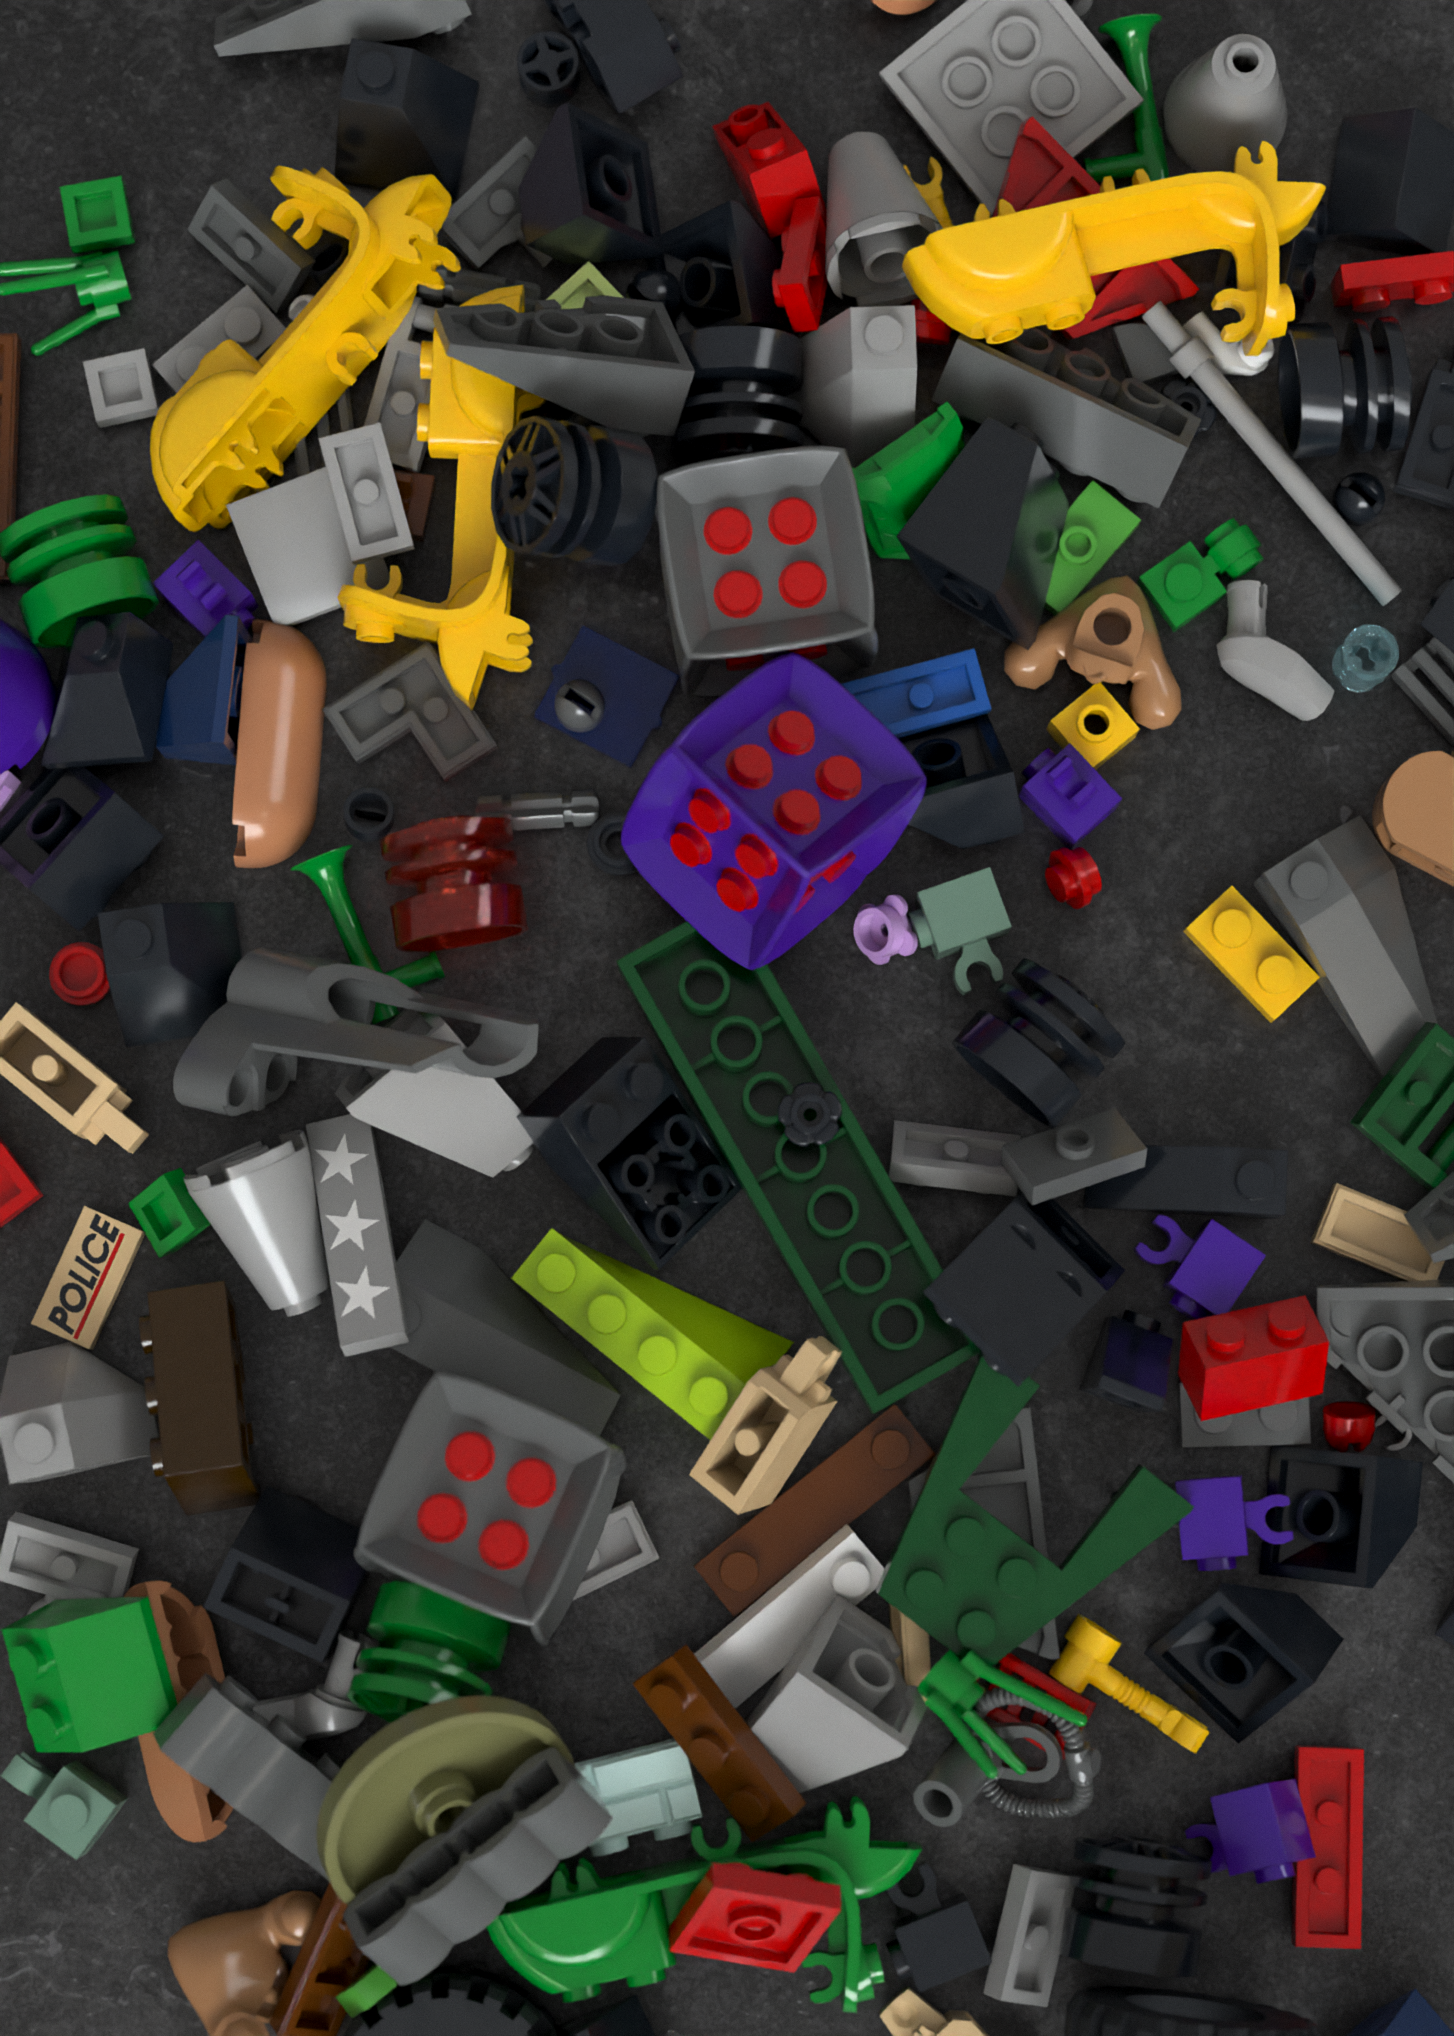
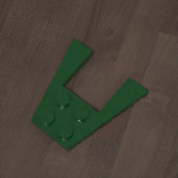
[876,1352,1194,1666]

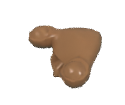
[1004,575,1182,730]
[167,1890,322,2036]

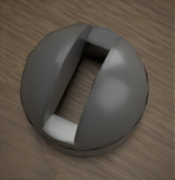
[554,679,605,732]

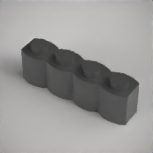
[153,1673,344,1882]
[342,1747,613,1986]

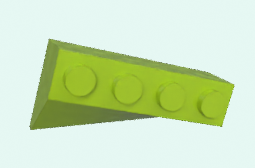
[511,1228,794,1440]

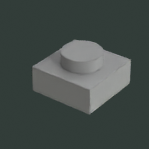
[83,348,160,428]

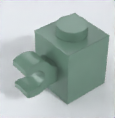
[908,867,1012,995]
[1,1751,128,1860]

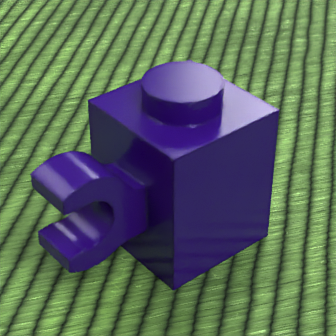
[153,540,259,639]
[1019,743,1122,850]
[1133,1215,1266,1320]
[1175,1475,1293,1571]
[1185,1779,1316,1884]

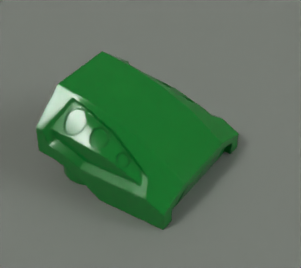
[852,401,965,559]

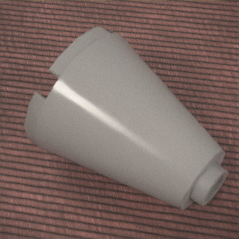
[1164,34,1287,173]
[825,132,943,307]
[183,1130,330,1317]

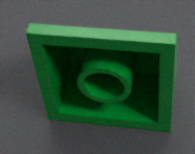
[1,1596,178,1752]

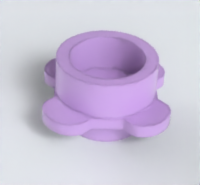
[854,894,918,965]

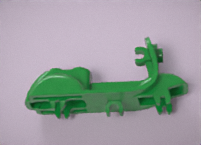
[486,1795,922,2013]

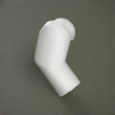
[1183,312,1274,376]

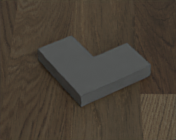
[322,641,498,783]

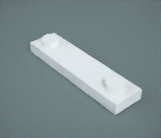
[694,1524,885,1709]

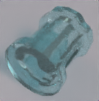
[1332,625,1399,692]

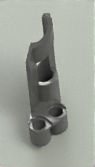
[173,947,539,1116]

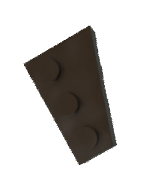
[139,1280,262,1516]

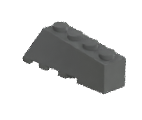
[931,324,1201,508]

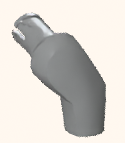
[1216,580,1335,721]
[252,1630,380,1741]

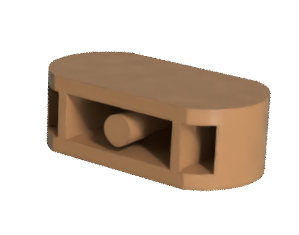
[1372,751,1454,887]

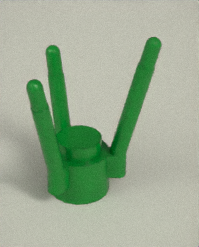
[0,250,132,356]
[916,1650,1087,1779]

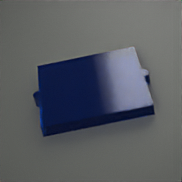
[534,625,680,768]

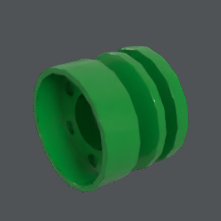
[0,494,159,649]
[346,1581,512,1723]

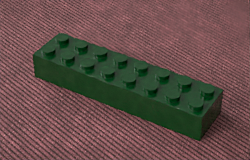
[616,921,980,1414]

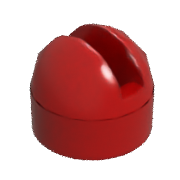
[1323,1401,1375,1453]

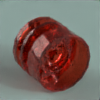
[380,815,529,952]

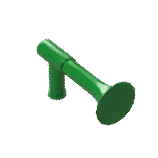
[1083,14,1170,183]
[290,845,445,1024]

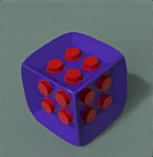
[621,652,926,970]

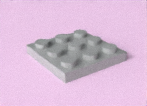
[879,0,1143,217]

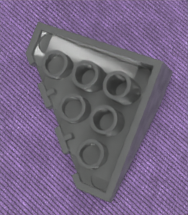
[1317,1279,1454,1483]

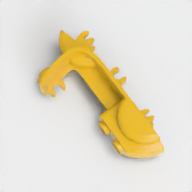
[902,141,1326,357]
[150,165,460,532]
[337,285,546,710]

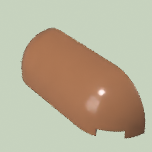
[232,619,327,868]
[124,1581,233,1842]

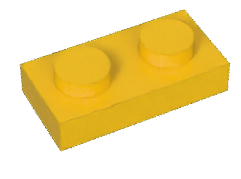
[1183,886,1320,1023]

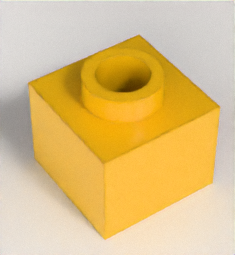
[1046,682,1140,770]

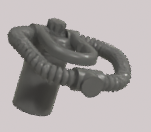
[914,1687,1101,1827]

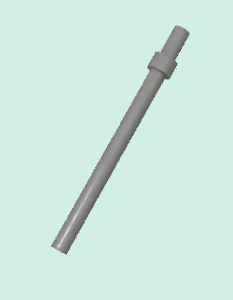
[1142,301,1402,606]

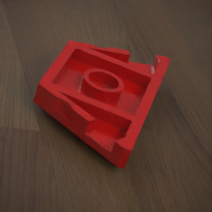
[991,116,1199,340]

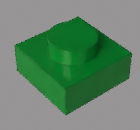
[60,176,135,254]
[128,1168,210,1258]

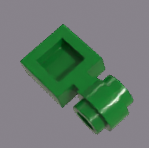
[1137,518,1264,632]

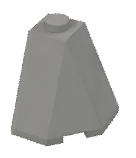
[785,305,917,468]
[335,1008,534,1178]
[0,1342,160,1484]
[745,1594,927,1793]

